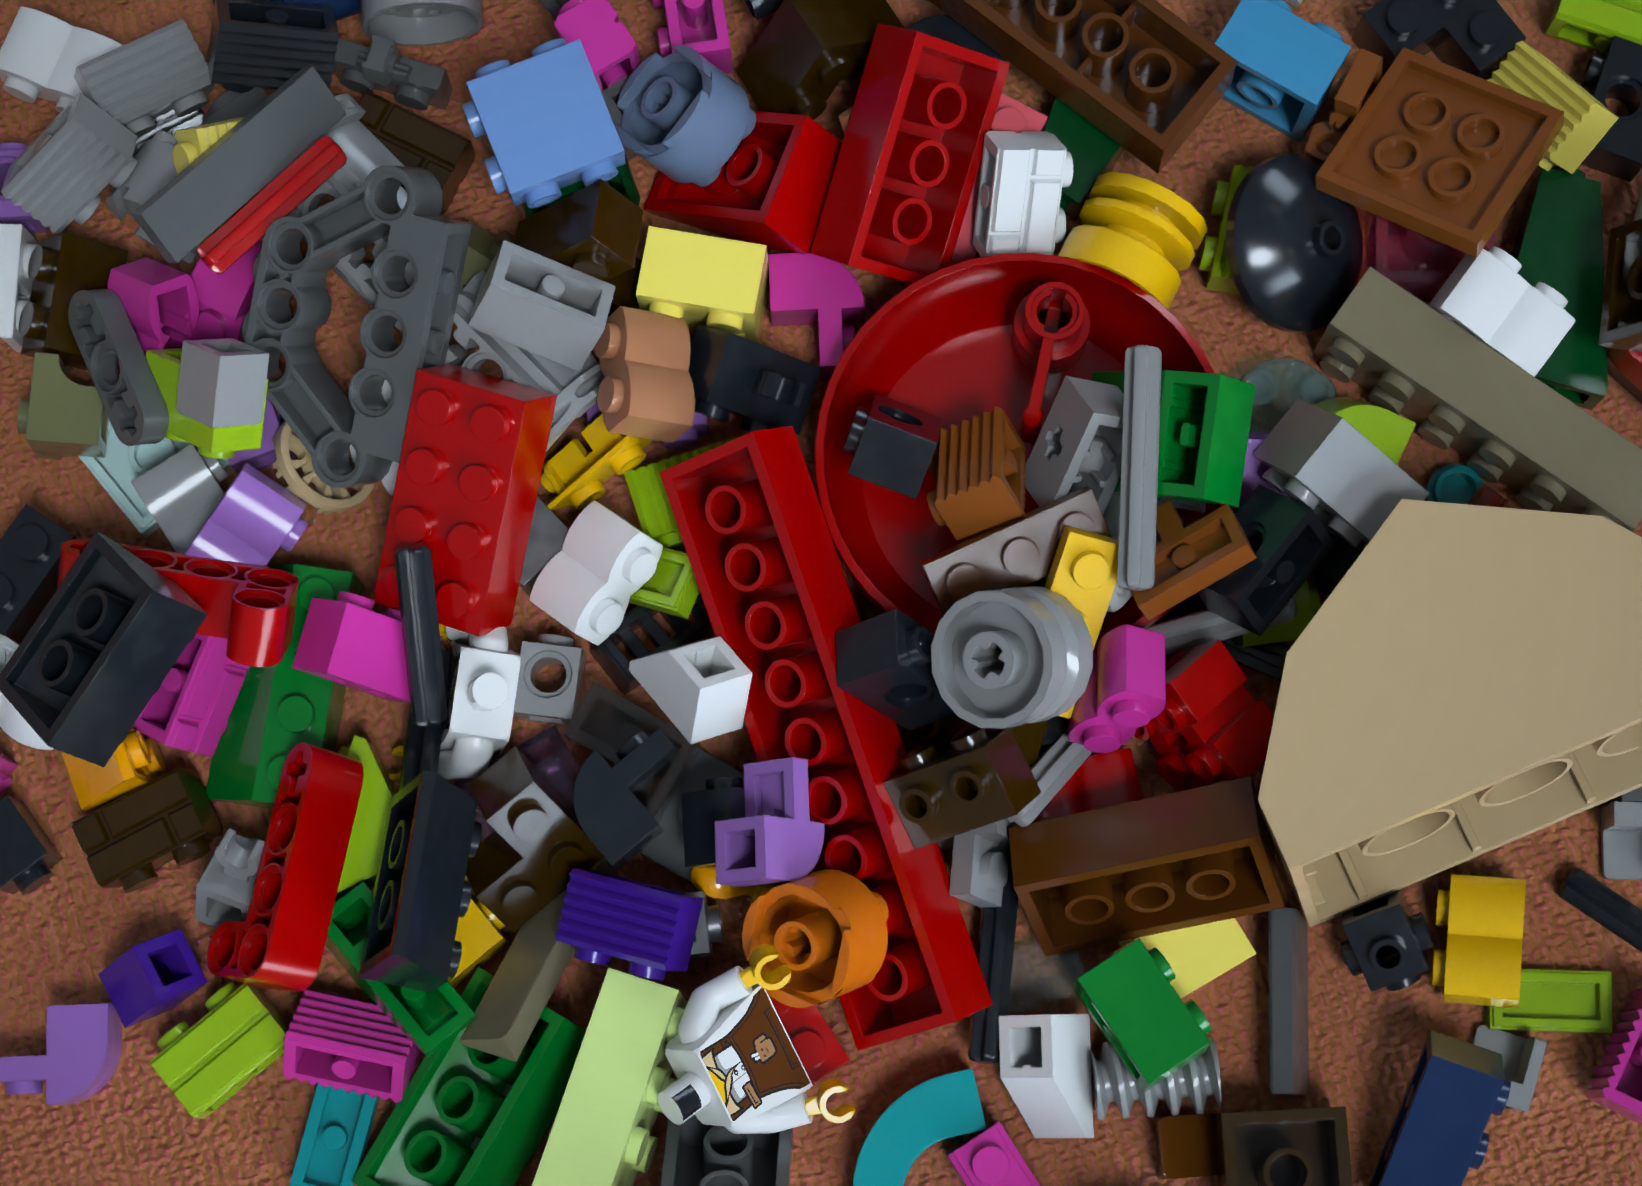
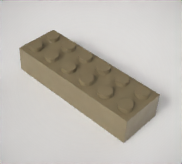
[1312,266,1642,532]

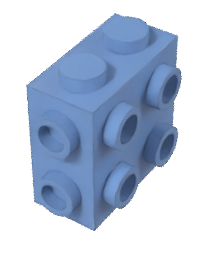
[461,38,626,208]

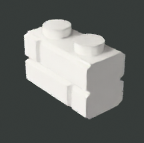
[972,131,1073,257]

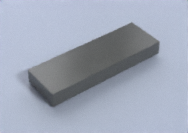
[1268,908,1309,1095]

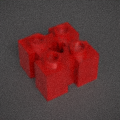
[1134,640,1274,791]

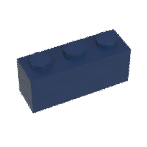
[1368,1030,1511,1186]

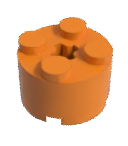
[742,869,889,1008]

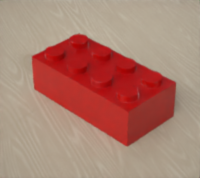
[810,23,1010,284]
[373,364,557,636]

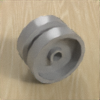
[931,587,1093,729]

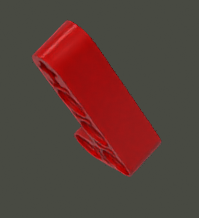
[57,539,299,667]
[206,742,364,992]

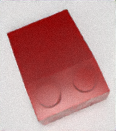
[644,111,843,254]

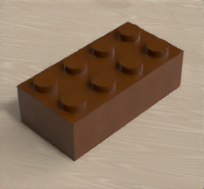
[1009,776,1285,957]

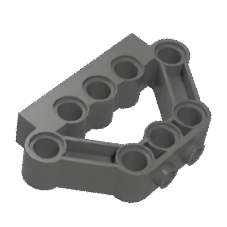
[242,166,472,488]

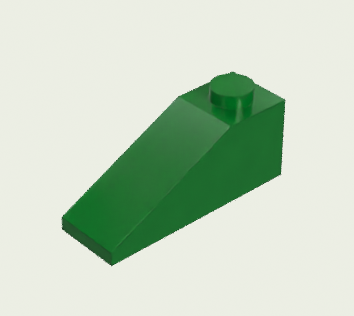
[325,881,477,1057]

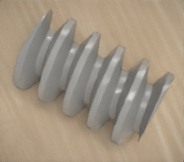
[1091,1035,1221,1120]

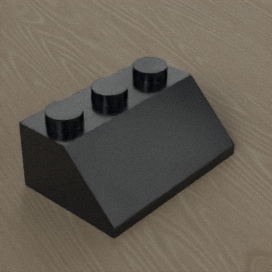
[0,532,208,767]
[358,770,482,993]

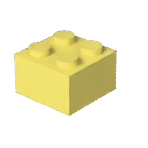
[636,226,769,343]

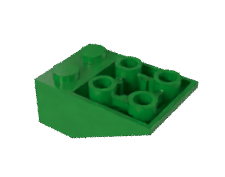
[1092,370,1256,507]

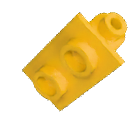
[540,413,653,510]

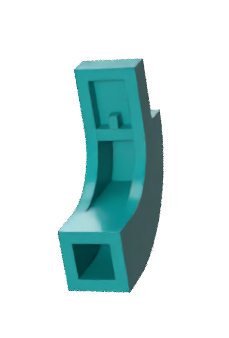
[853,1068,986,1186]

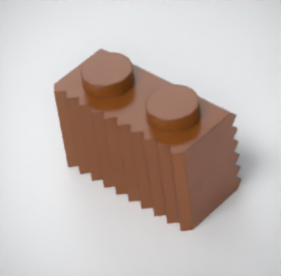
[927,406,1027,541]

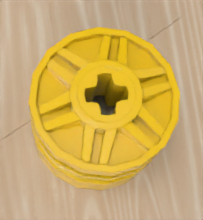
[1058,172,1208,309]

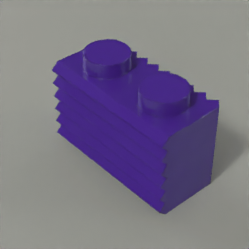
[555,868,704,980]

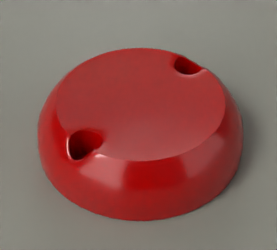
[814,253,1222,652]

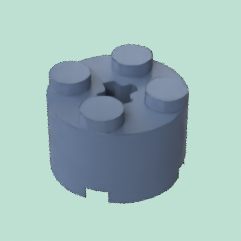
[615,45,757,187]

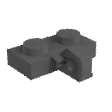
[333,35,453,110]

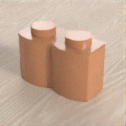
[594,306,695,443]

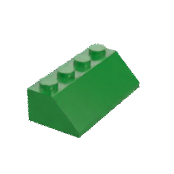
[206,564,364,809]
[352,967,586,1186]

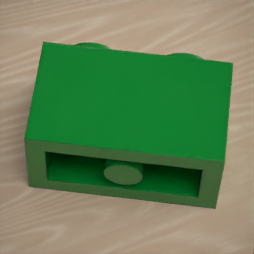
[1074,939,1211,1093]

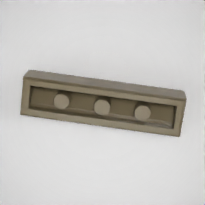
[460,857,616,1062]

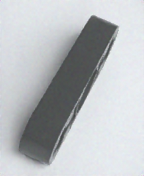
[68,289,169,446]

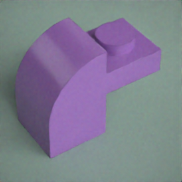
[715,757,825,887]
[0,1003,122,1106]

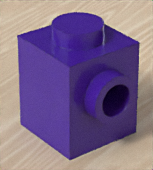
[98,928,207,1028]

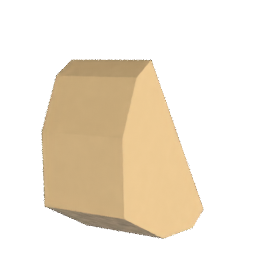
[1258,499,1642,928]

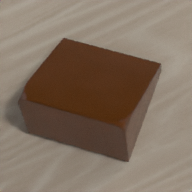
[1154,1113,1218,1180]

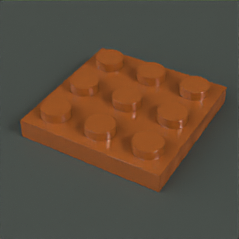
[1316,47,1564,258]

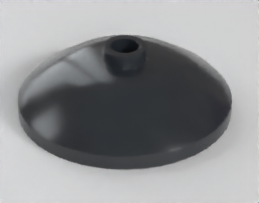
[1226,154,1363,332]

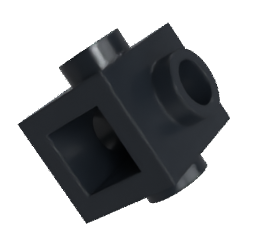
[1340,890,1435,992]

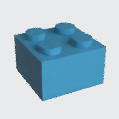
[1215,0,1352,143]

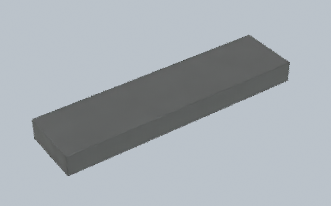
[132,66,347,263]

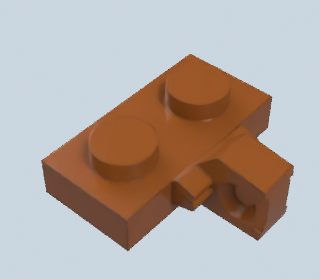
[1305,48,1383,164]
[1131,499,1257,620]

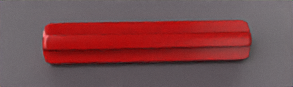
[196,136,347,274]

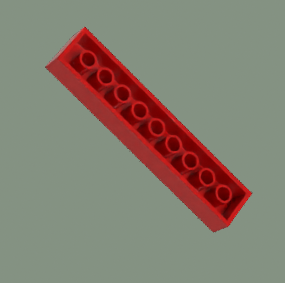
[659,426,993,1051]

